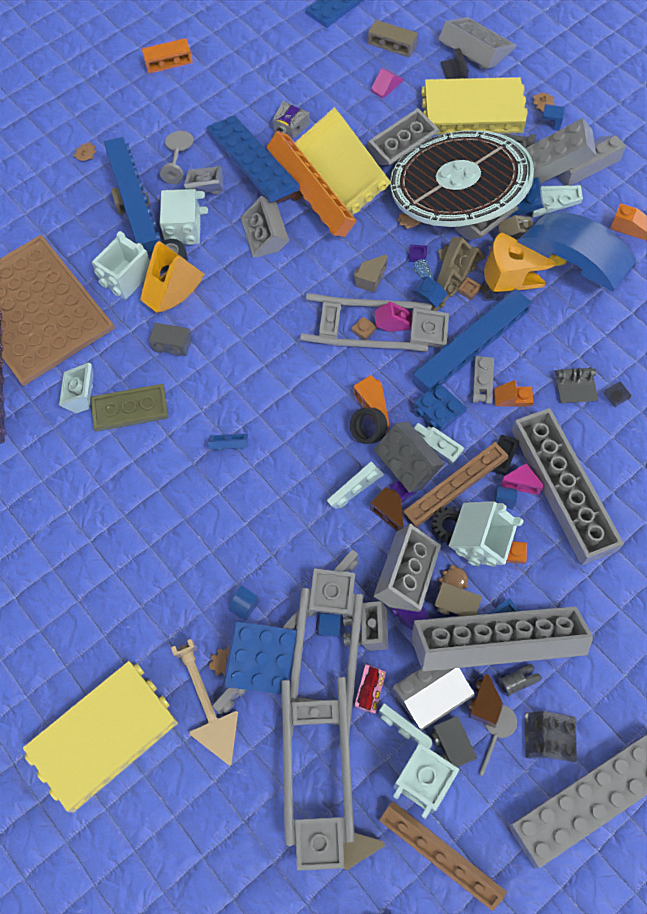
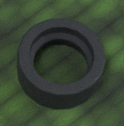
[350,408,387,444]

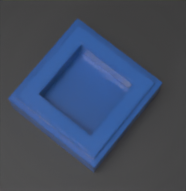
[319,614,340,637]

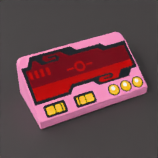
[355,664,386,714]

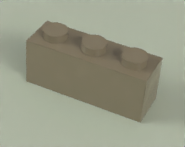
[368,20,418,58]

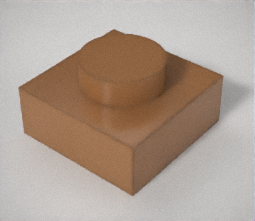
[352,317,377,340]

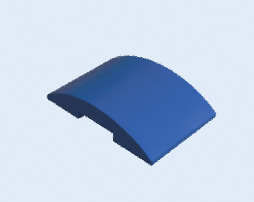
[517,213,637,292]

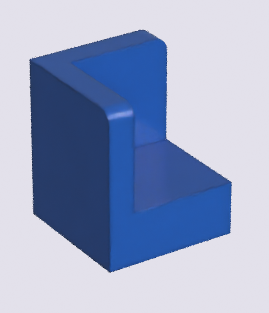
[542,104,565,131]

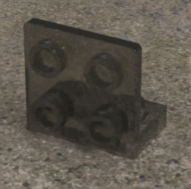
[525,711,577,762]

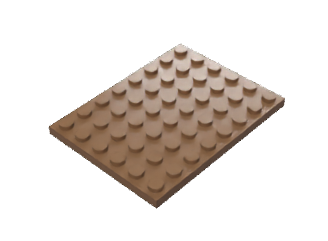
[0,235,115,387]

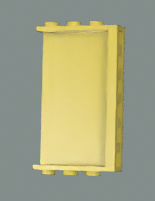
[422,77,527,135]
[295,107,391,215]
[23,661,178,813]

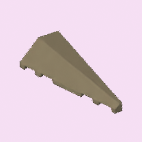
[431,237,485,311]

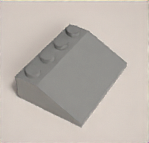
[439,17,516,69]

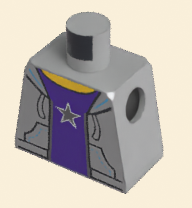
[273,101,310,139]

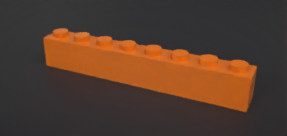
[267,131,357,237]

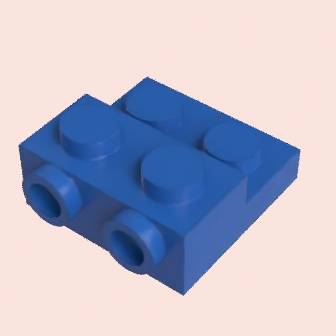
[413,384,467,432]

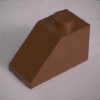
[370,487,404,531]

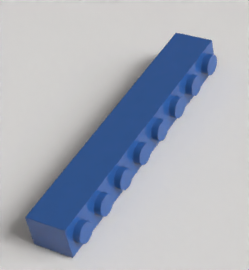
[104,137,161,253]
[412,289,532,394]

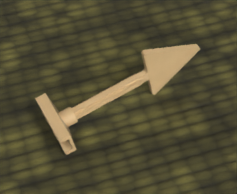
[171,639,238,765]

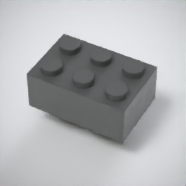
[374,421,445,493]

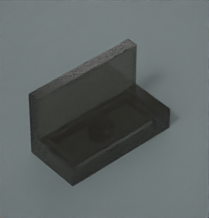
[440,48,469,79]

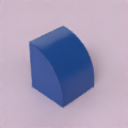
[494,485,517,510]
[229,585,260,622]

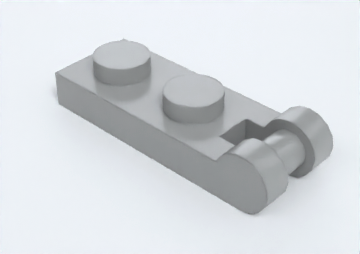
[472,356,494,404]

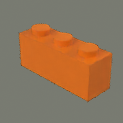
[142,38,193,74]

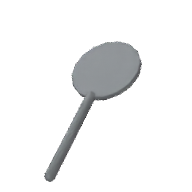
[479,705,517,776]

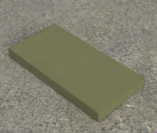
[91,384,169,432]

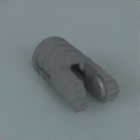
[499,664,542,697]

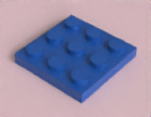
[223,621,297,694]

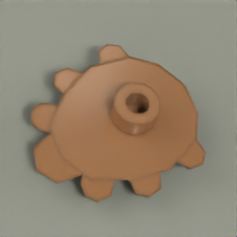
[533,93,555,112]
[73,142,96,161]
[397,213,421,229]
[438,565,468,590]
[209,646,230,676]

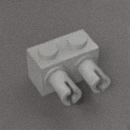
[343,601,389,651]

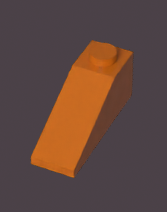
[610,203,647,241]
[353,375,390,435]

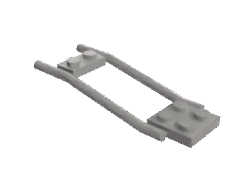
[300,293,449,352]
[290,569,363,748]
[281,677,355,871]

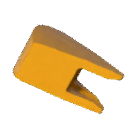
[484,233,555,292]
[141,241,205,313]

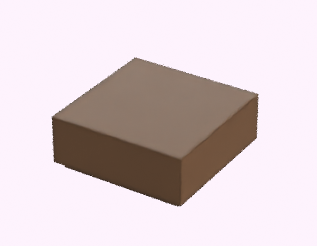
[457,277,482,301]

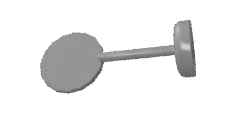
[160,131,194,184]

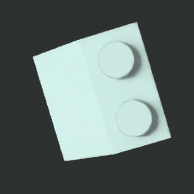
[59,363,93,413]

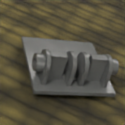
[555,367,598,403]

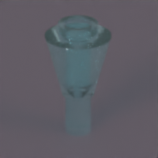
[412,259,434,280]

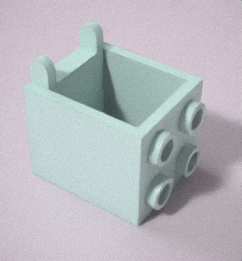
[160,189,208,245]
[92,231,150,299]
[449,501,523,567]
[393,743,460,819]

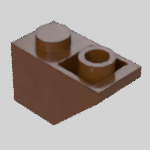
[468,674,503,728]

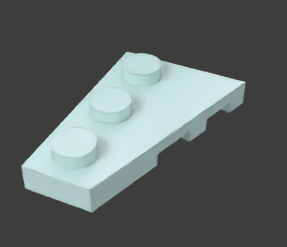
[532,185,583,218]
[327,461,385,509]

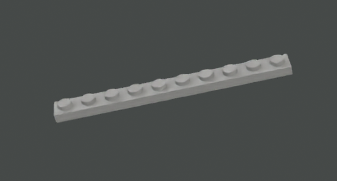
[212,549,359,715]

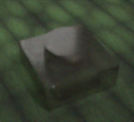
[604,381,632,407]

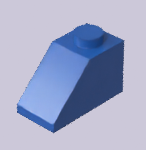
[411,276,448,308]

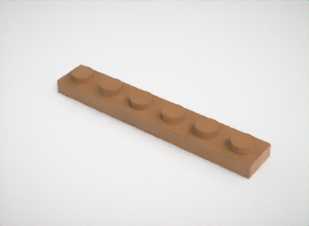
[403,442,508,528]
[379,801,507,911]

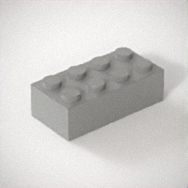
[525,118,596,183]

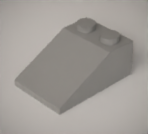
[184,166,224,194]

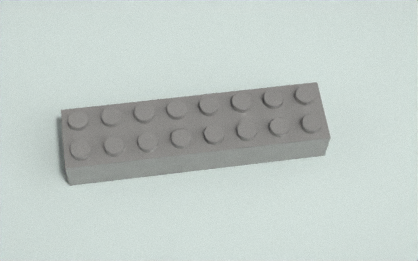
[511,408,624,566]
[412,607,593,671]
[508,733,647,868]

